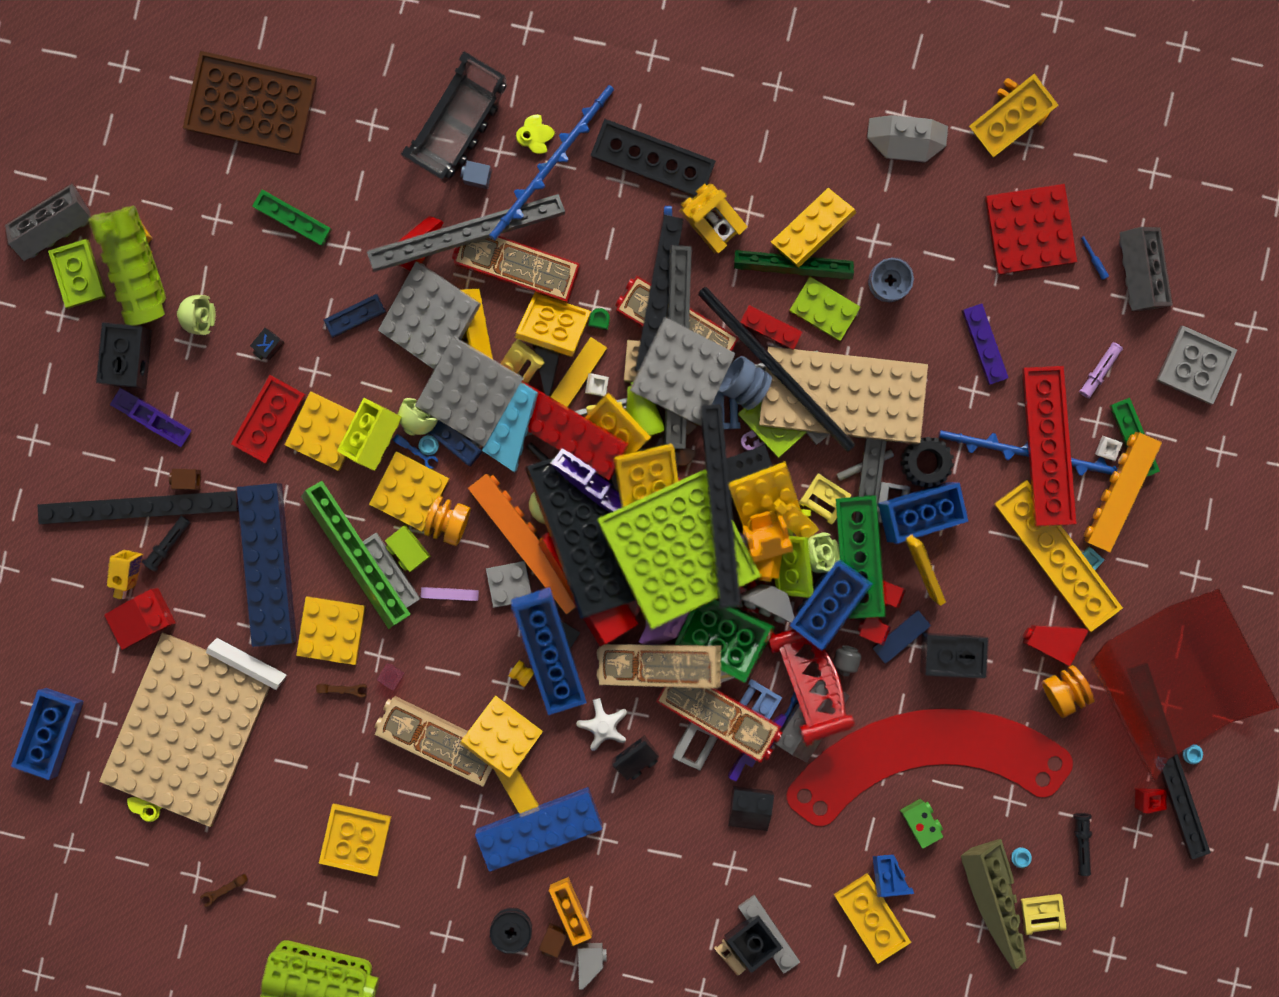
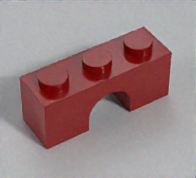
[740,305,802,350]
[858,581,906,645]

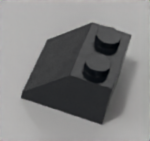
[612,735,659,780]
[728,786,774,831]
[724,915,783,973]

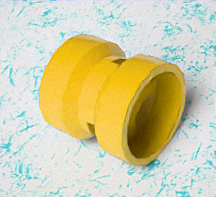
[508,660,534,687]

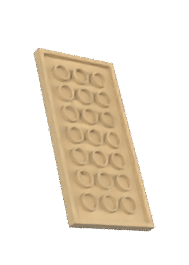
[759,346,928,444]

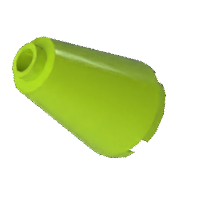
[626,381,665,435]

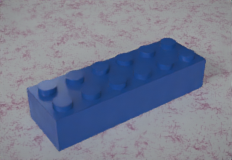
[511,587,587,715]
[475,787,602,872]

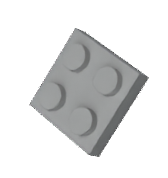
[486,561,532,608]

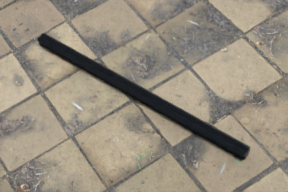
[698,287,855,452]

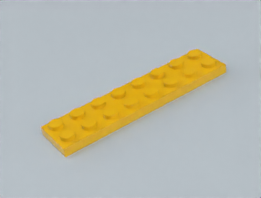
[994,480,1123,632]

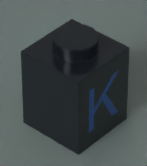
[250,328,284,360]

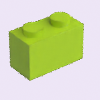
[385,526,431,572]

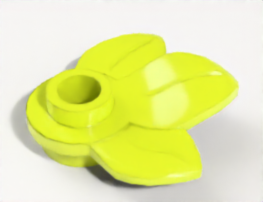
[516,115,555,154]
[127,797,162,822]

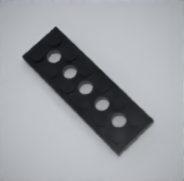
[590,119,716,197]

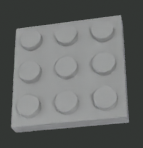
[1156,326,1237,405]

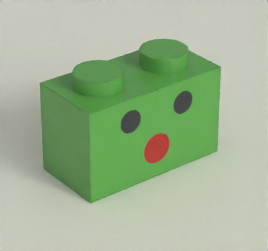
[900,798,943,849]

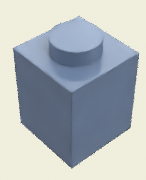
[460,161,492,189]

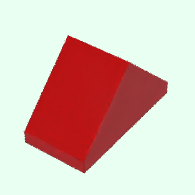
[1135,788,1167,814]

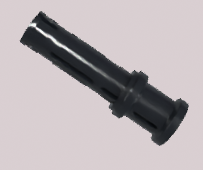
[142,516,191,572]
[1073,813,1092,876]

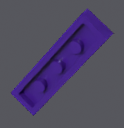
[962,303,1009,385]

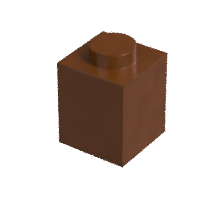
[169,469,201,490]
[539,923,567,958]

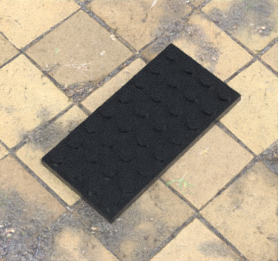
[525,458,636,619]

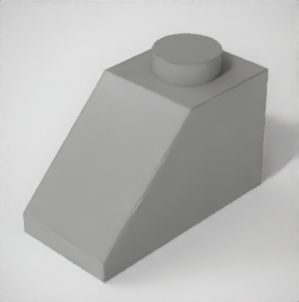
[578,943,607,989]

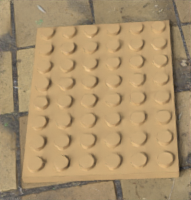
[99,633,270,827]

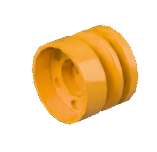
[424,496,471,546]
[1042,665,1094,718]

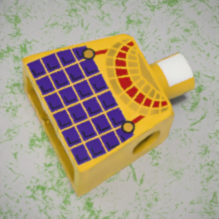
[107,550,143,599]

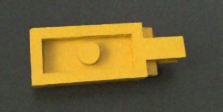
[773,498,819,538]

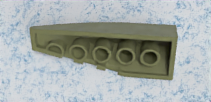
[961,839,1026,969]

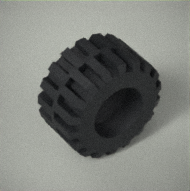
[900,437,954,487]

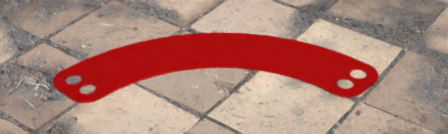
[787,708,1073,826]

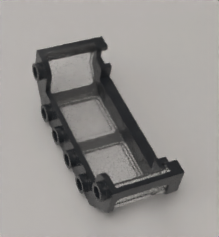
[401,51,507,183]

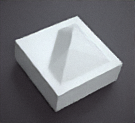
[585,373,609,397]
[1095,436,1123,461]

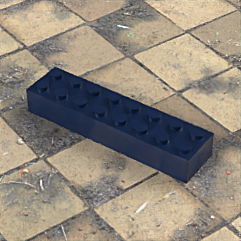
[237,483,297,647]

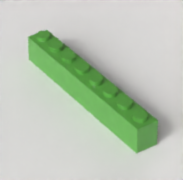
[301,481,410,629]

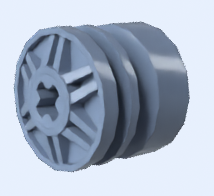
[868,258,914,302]
[719,356,772,410]

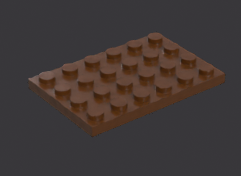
[183,51,318,155]

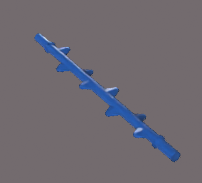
[489,85,614,240]
[939,430,1118,476]

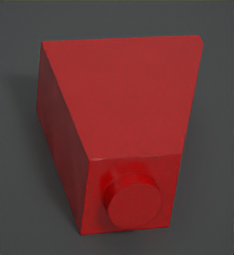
[1023,625,1088,666]

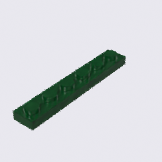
[734,250,854,280]

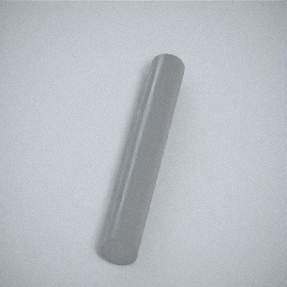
[836,449,894,481]

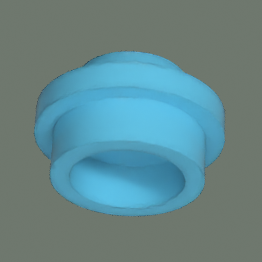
[419,435,439,455]
[1182,744,1203,764]
[1011,847,1032,868]

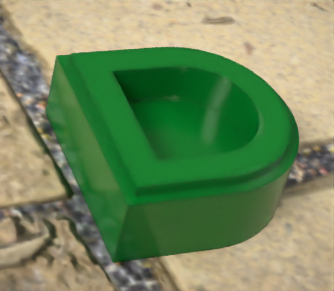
[588,308,610,330]

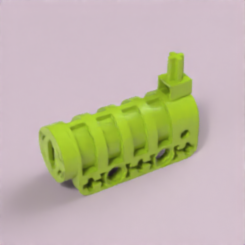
[88,206,166,326]
[261,940,379,997]

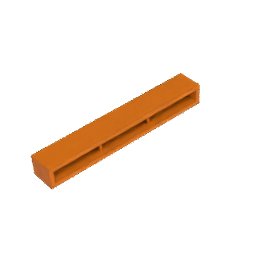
[468,473,576,614]

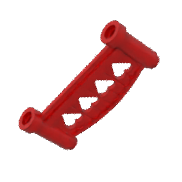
[768,629,855,746]

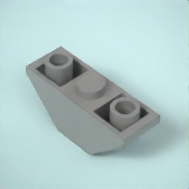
[740,584,795,624]

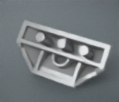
[867,115,948,162]

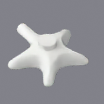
[576,698,627,751]

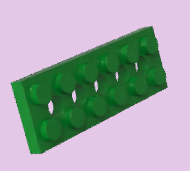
[836,496,886,619]

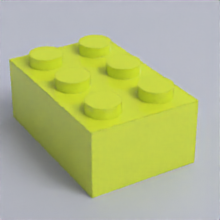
[337,398,402,471]

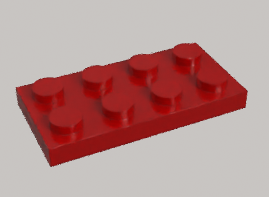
[231,375,306,464]

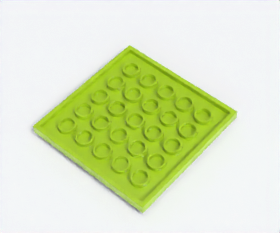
[597,469,761,630]

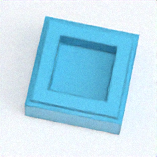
[1082,547,1104,570]

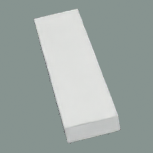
[206,638,287,690]

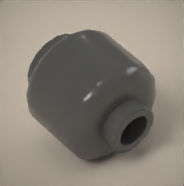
[833,645,861,676]

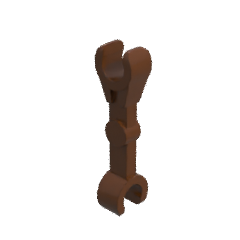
[316,684,367,697]
[200,874,248,907]

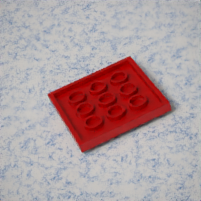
[985,184,1077,275]

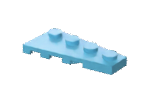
[482,382,538,472]

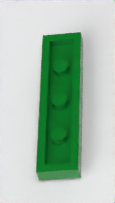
[252,189,332,247]
[1109,398,1160,477]

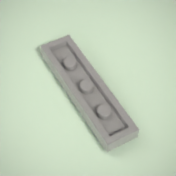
[362,533,421,608]
[738,895,800,973]

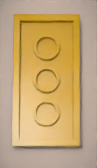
[969,74,1059,157]
[771,188,856,268]
[834,873,911,964]

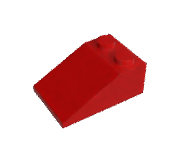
[104,588,176,650]

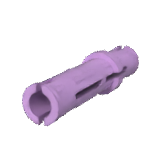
[1079,342,1123,398]

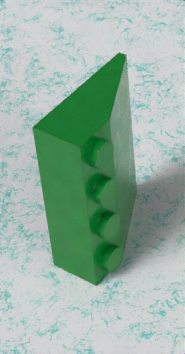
[675,598,775,683]

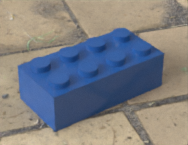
[878,482,968,543]
[789,560,873,650]
[11,688,84,780]

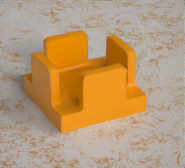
[743,511,793,563]

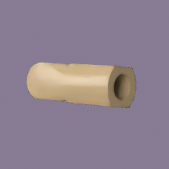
[714,939,747,976]

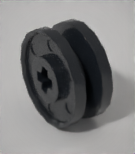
[490,907,532,954]

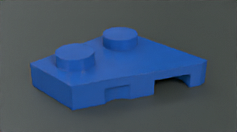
[872,855,914,897]

